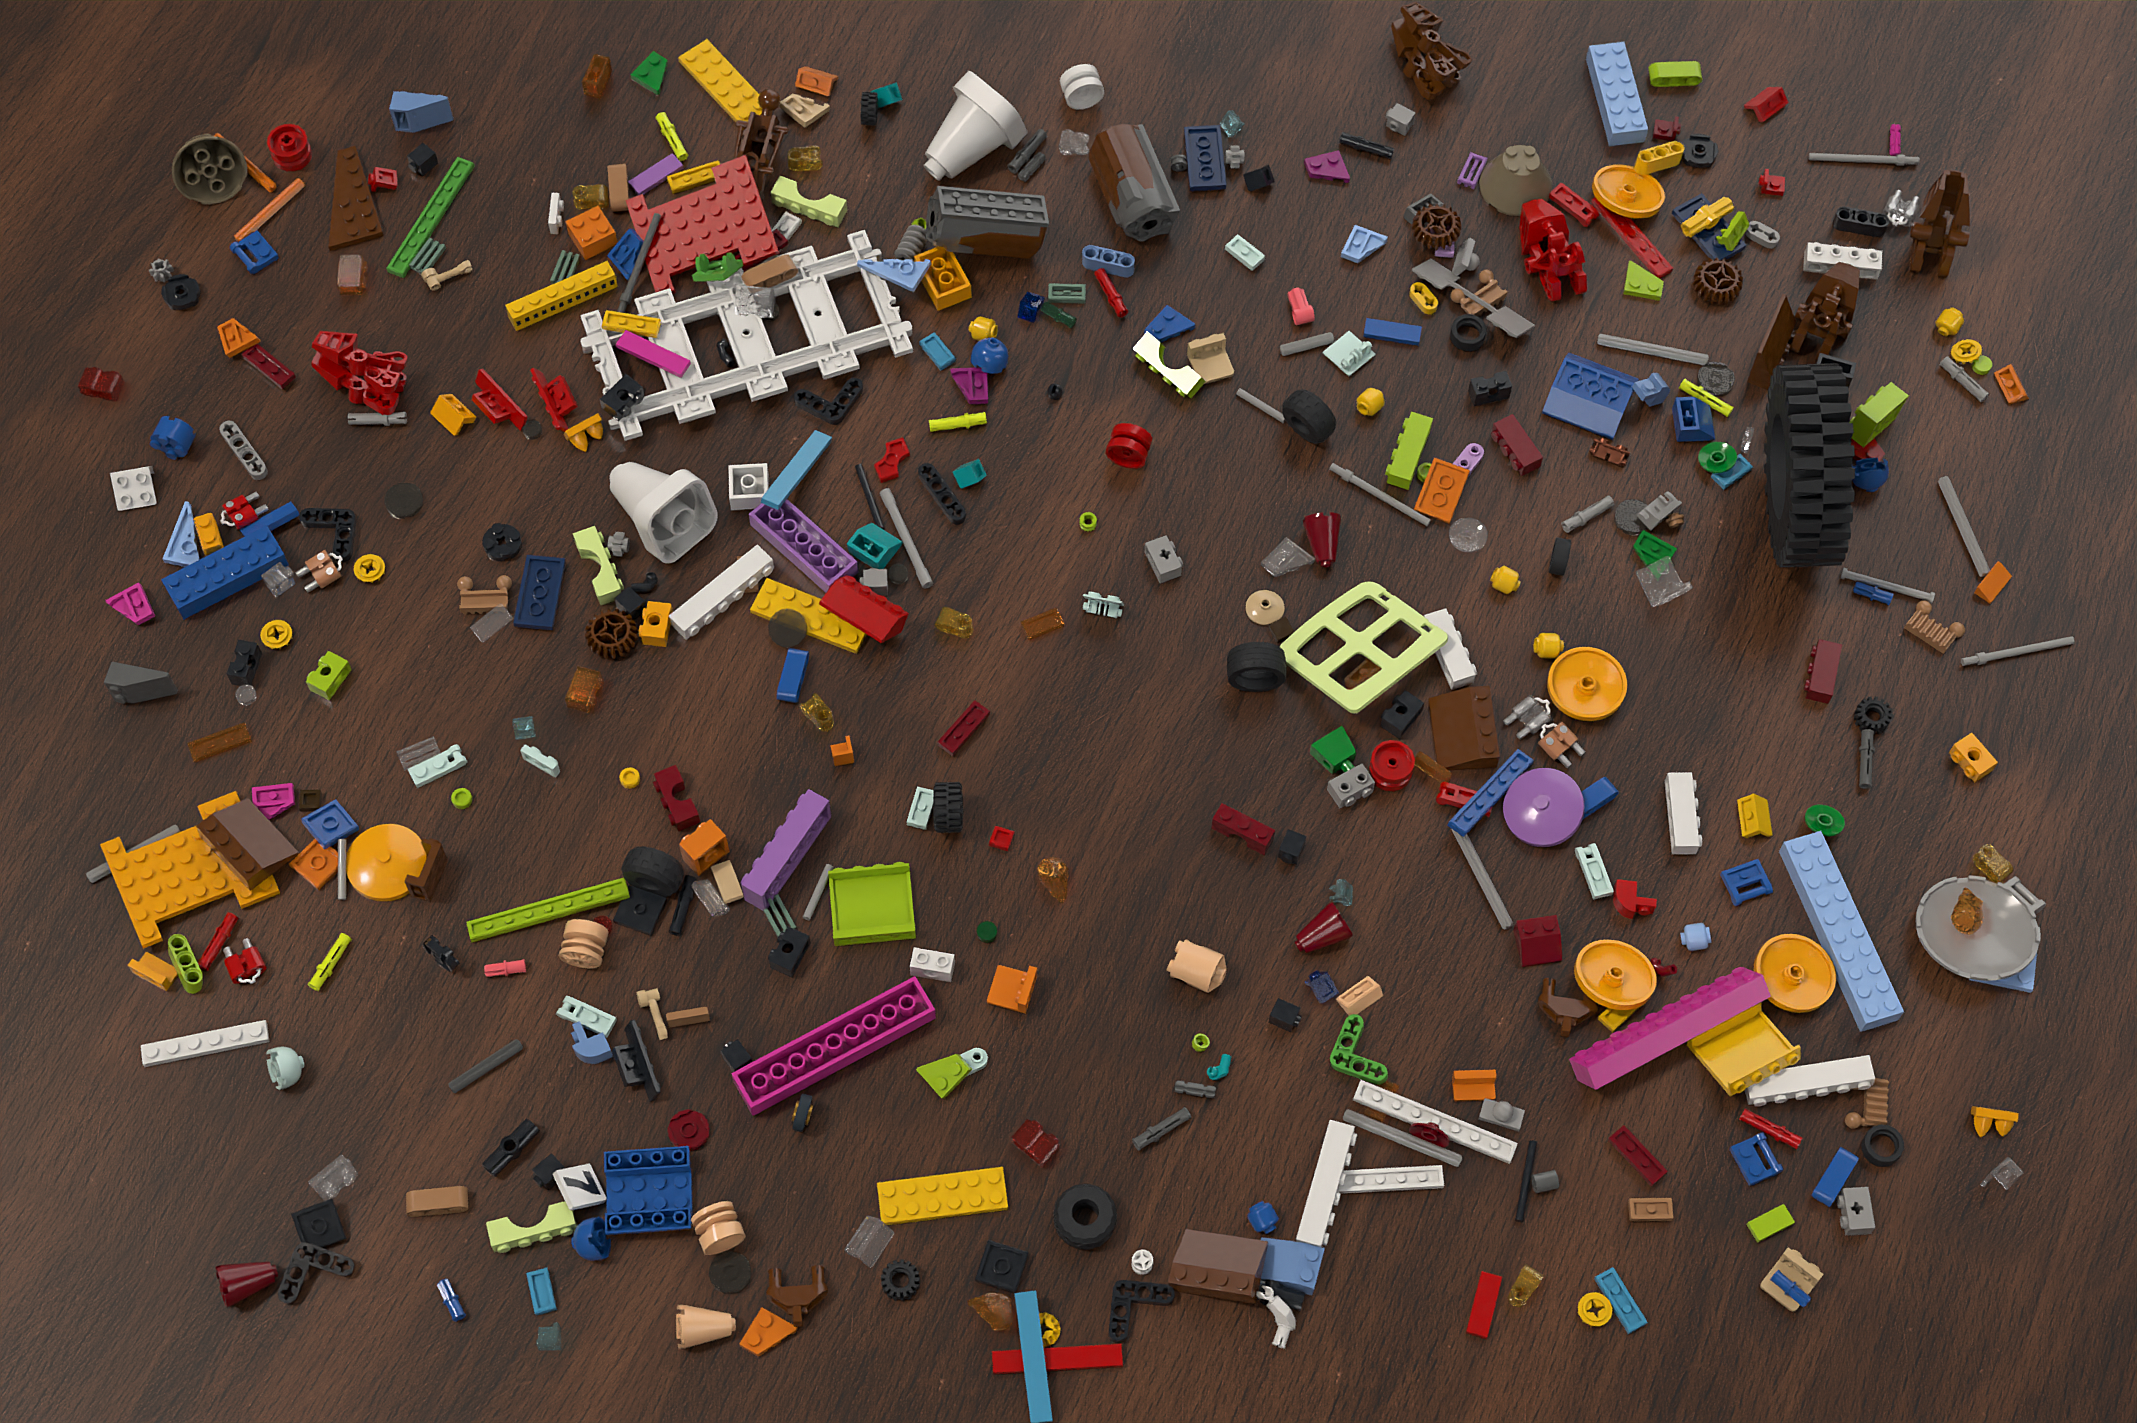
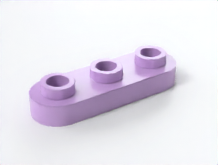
[1453,443,1484,475]

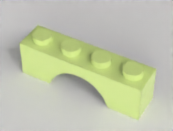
[771,176,847,227]
[573,526,624,606]
[486,1201,577,1253]

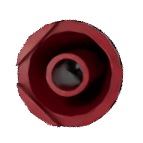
[1303,512,1341,568]
[1294,902,1353,953]
[215,1261,278,1308]

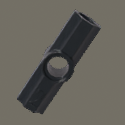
[482,1118,540,1177]
[1256,1280,1305,1311]

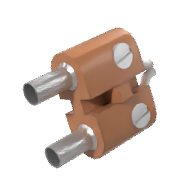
[295,550,343,592]
[1538,722,1585,768]

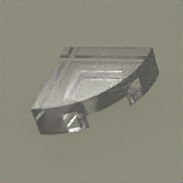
[1740,426,1755,453]

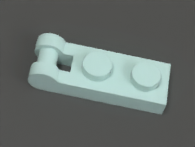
[408,744,467,788]
[1575,843,1614,900]
[556,996,617,1038]

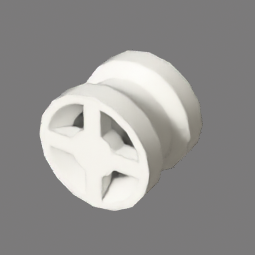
[1132,1250,1153,1275]

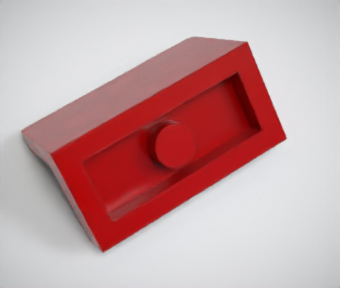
[1744,87,1789,122]

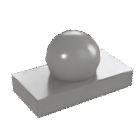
[1452,238,1480,276]
[1479,1098,1525,1132]

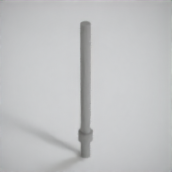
[1808,153,1919,166]
[1329,463,1431,526]
[1961,636,2074,666]

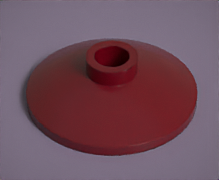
[1409,1122,1450,1147]

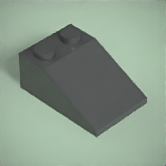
[104,662,178,704]

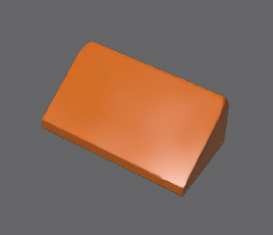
[1994,364,2029,405]
[1974,561,2012,604]

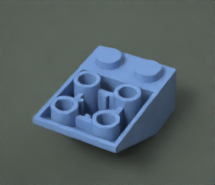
[389,91,453,132]

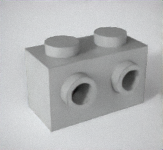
[1327,764,1375,808]

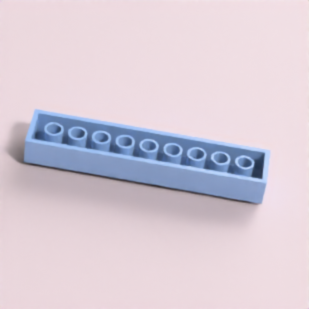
[1779,831,1904,1032]

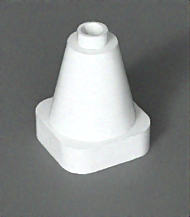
[924,71,1028,181]
[610,462,718,563]

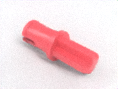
[484,959,526,977]

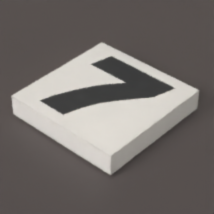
[552,1164,607,1211]

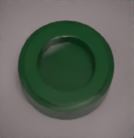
[977,921,997,943]

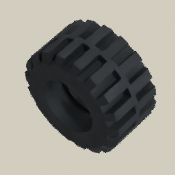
[933,782,963,833]

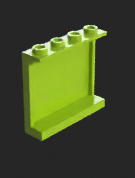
[828,862,916,946]

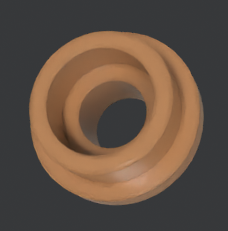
[1665,512,1685,528]

